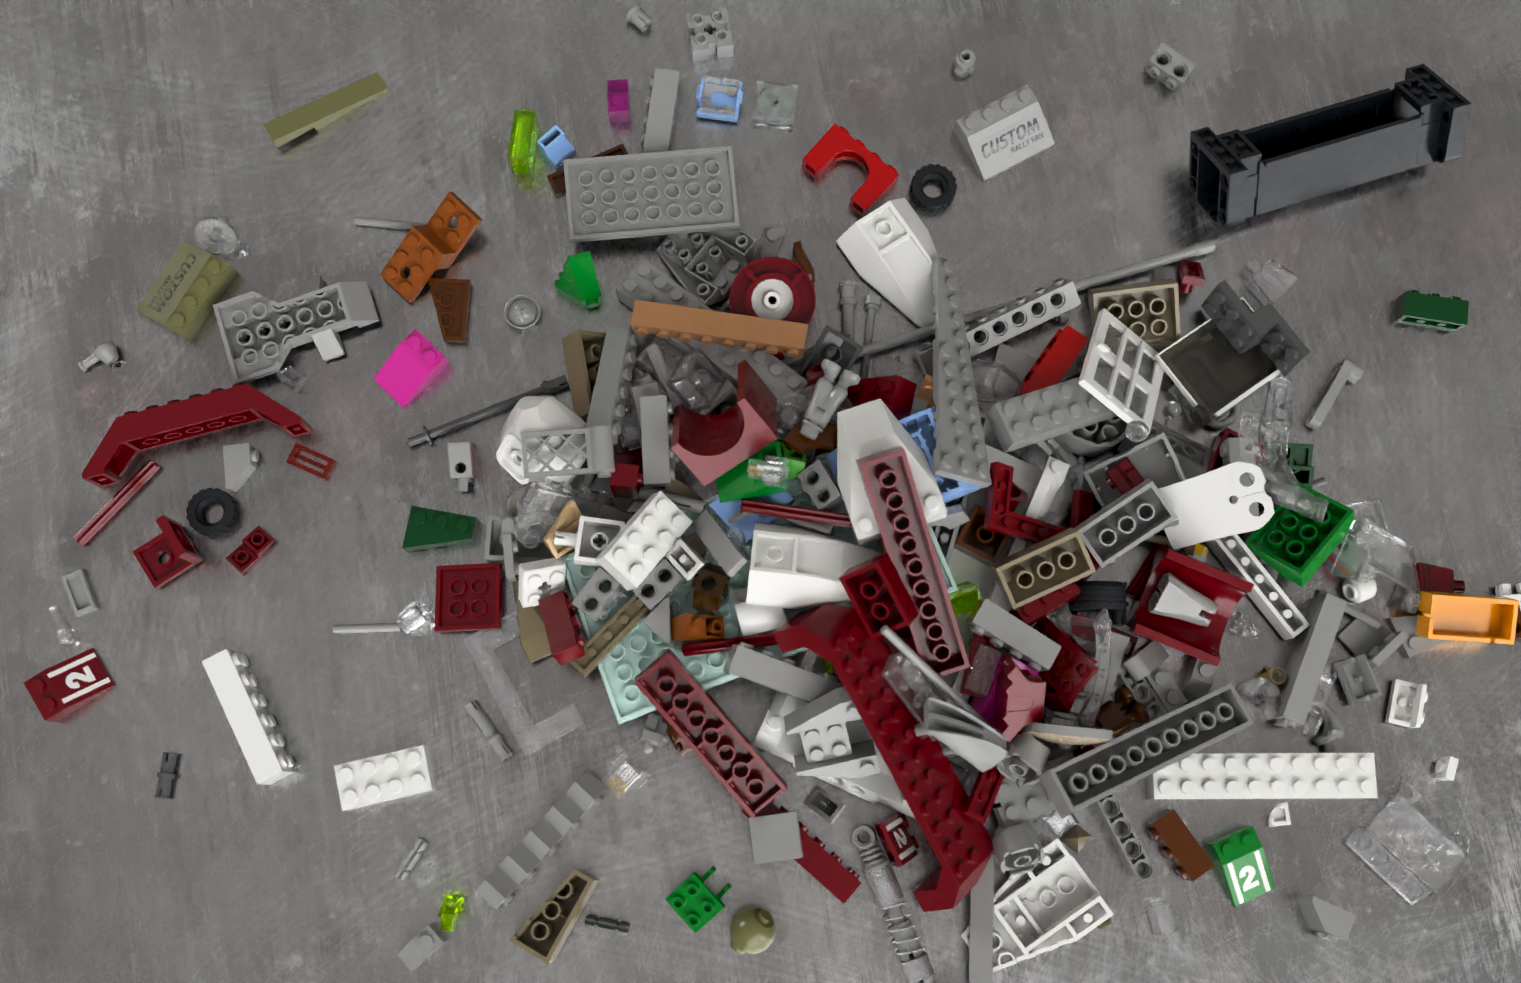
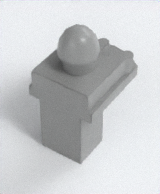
[641,713,670,754]

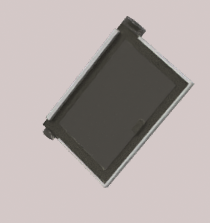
[1154,297,1286,427]

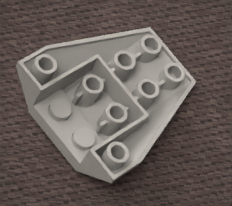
[656,229,758,306]

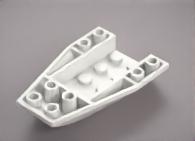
[836,198,938,328]
[746,522,882,609]

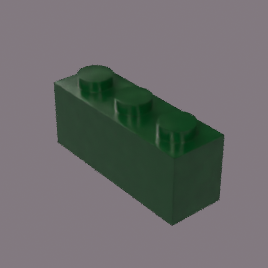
[1396,290,1469,331]

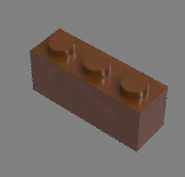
[1147,809,1214,882]

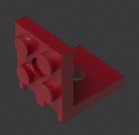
[132,515,203,589]

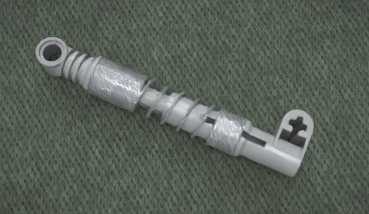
[852,824,936,983]

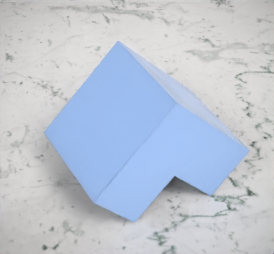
[536,125,576,169]

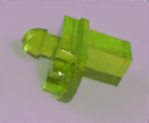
[438,894,465,932]

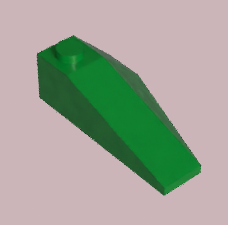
[554,251,603,308]

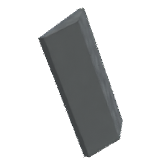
[796,325,864,412]

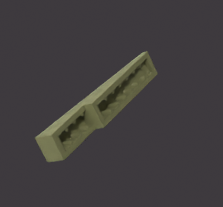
[263,72,389,148]

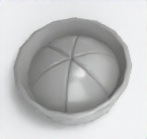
[504,294,541,329]

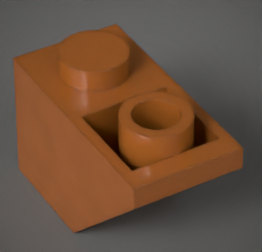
[671,613,725,642]

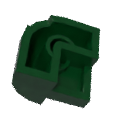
[1269,441,1314,488]

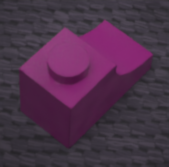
[607,79,630,122]

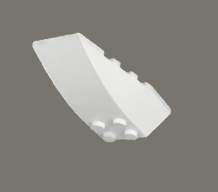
[961,837,1114,972]

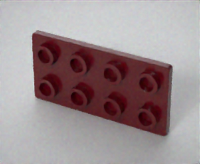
[1033,617,1098,703]

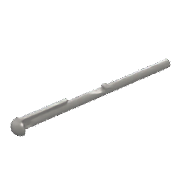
[880,625,1002,735]

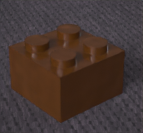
[953,504,1009,567]

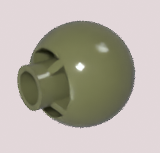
[730,907,776,954]

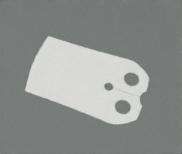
[1158,462,1275,550]

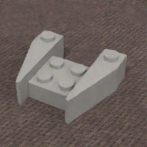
[784,687,880,778]

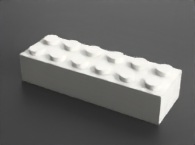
[202,649,295,785]

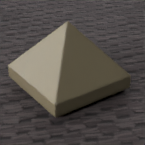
[1060,821,1091,853]

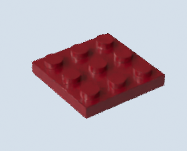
[434,563,503,632]

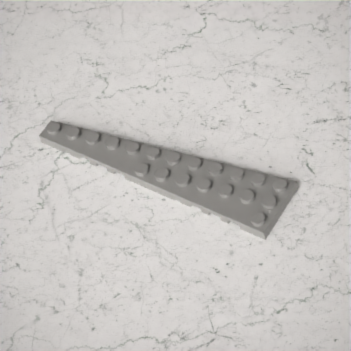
[932,256,992,488]

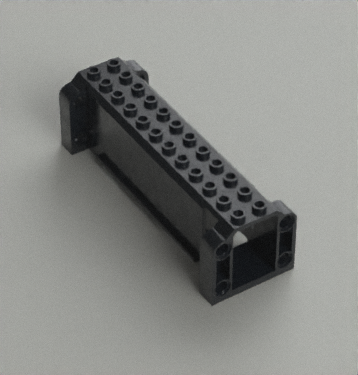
[1189,63,1472,228]

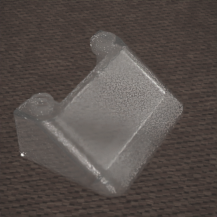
[1331,517,1421,614]

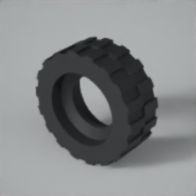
[910,164,957,213]
[186,488,240,538]

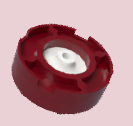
[729,257,816,324]

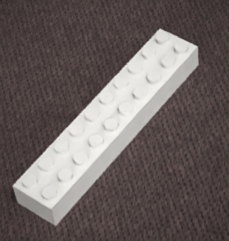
[1146,753,1378,799]

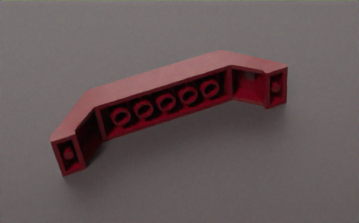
[82,383,313,487]

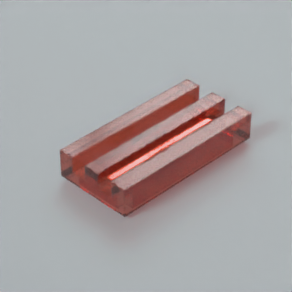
[286,443,336,481]

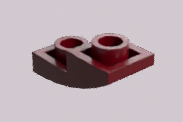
[226,525,274,575]

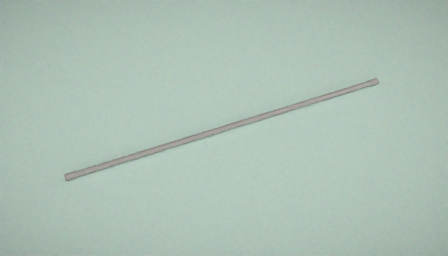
[621,239,1215,431]

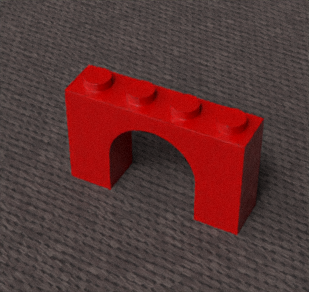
[802,124,899,217]

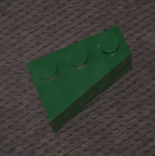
[402,506,480,552]

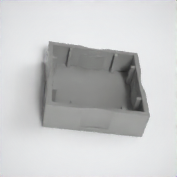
[1083,432,1187,542]

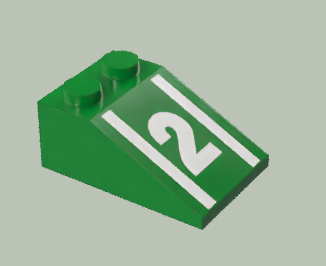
[1205,825,1275,907]

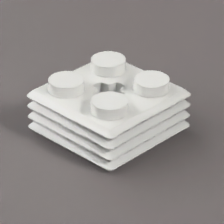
[519,557,566,608]

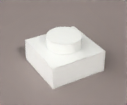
[1435,756,1459,781]

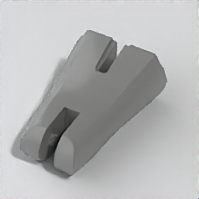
[1148,573,1219,627]

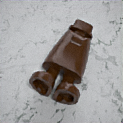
[1077,685,1149,750]

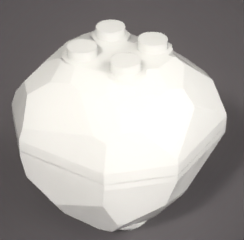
[496,396,586,489]

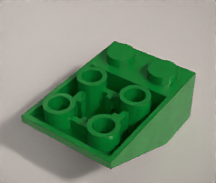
[716,441,787,503]

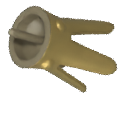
[1258,666,1287,689]

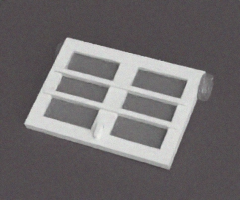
[1078,308,1164,442]

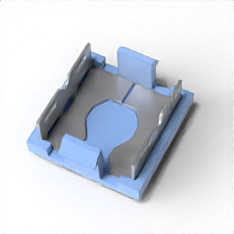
[696,75,743,122]

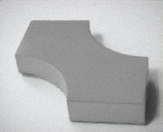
[927,504,970,530]

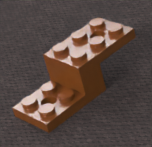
[380,192,483,303]

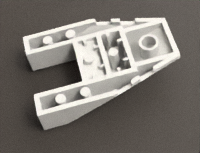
[837,398,947,546]

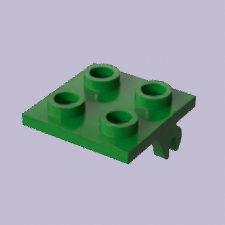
[665,866,732,933]

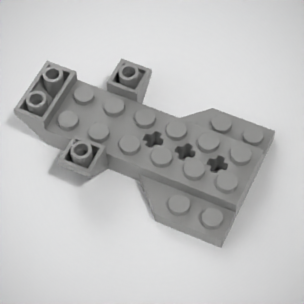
[213,276,379,384]

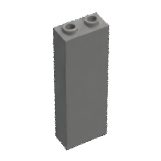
[1268,593,1348,729]

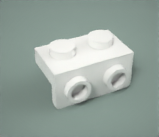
[1385,679,1428,729]

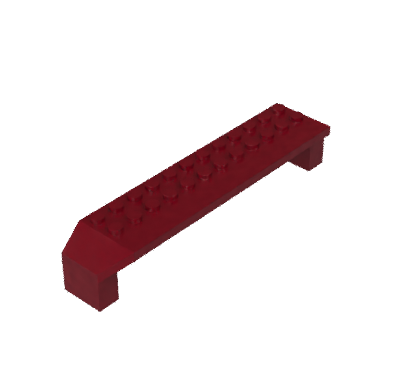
[772,603,994,912]

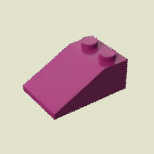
[373,328,450,409]

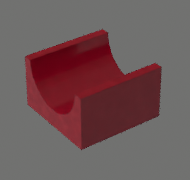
[671,360,778,487]
[1126,544,1254,667]

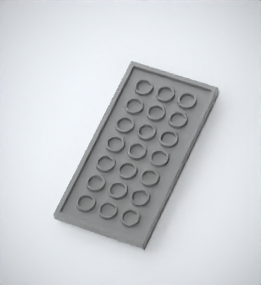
[563,146,740,243]

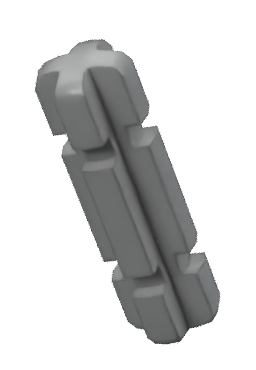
[394,837,428,881]

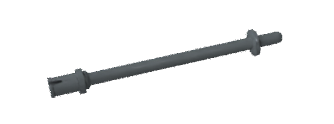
[406,374,569,446]

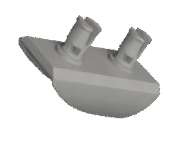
[914,698,1008,772]

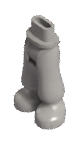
[799,359,861,440]

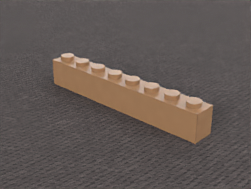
[631,299,808,357]

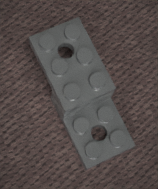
[1201,280,1311,377]

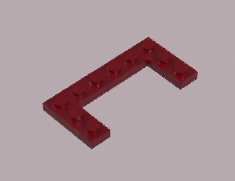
[984,461,1095,556]

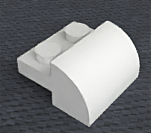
[732,586,787,636]

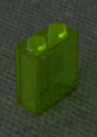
[507,109,540,176]

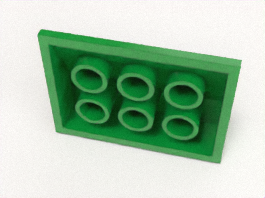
[1244,481,1355,587]

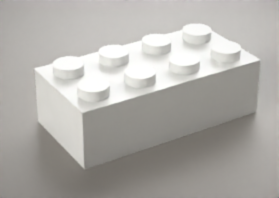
[595,491,692,591]
[334,745,437,811]

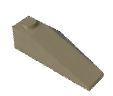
[513,575,552,664]

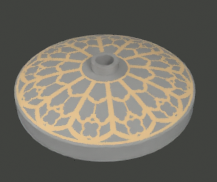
[1020,723,1113,750]

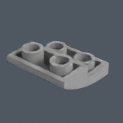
[749,811,804,864]

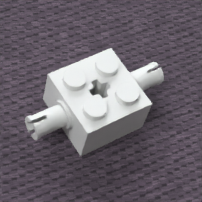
[554,516,625,568]

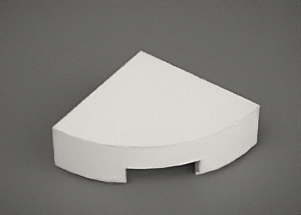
[1266,802,1291,827]

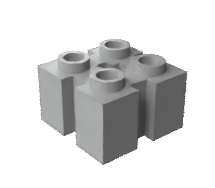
[686,7,733,62]

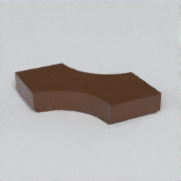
[783,422,837,455]

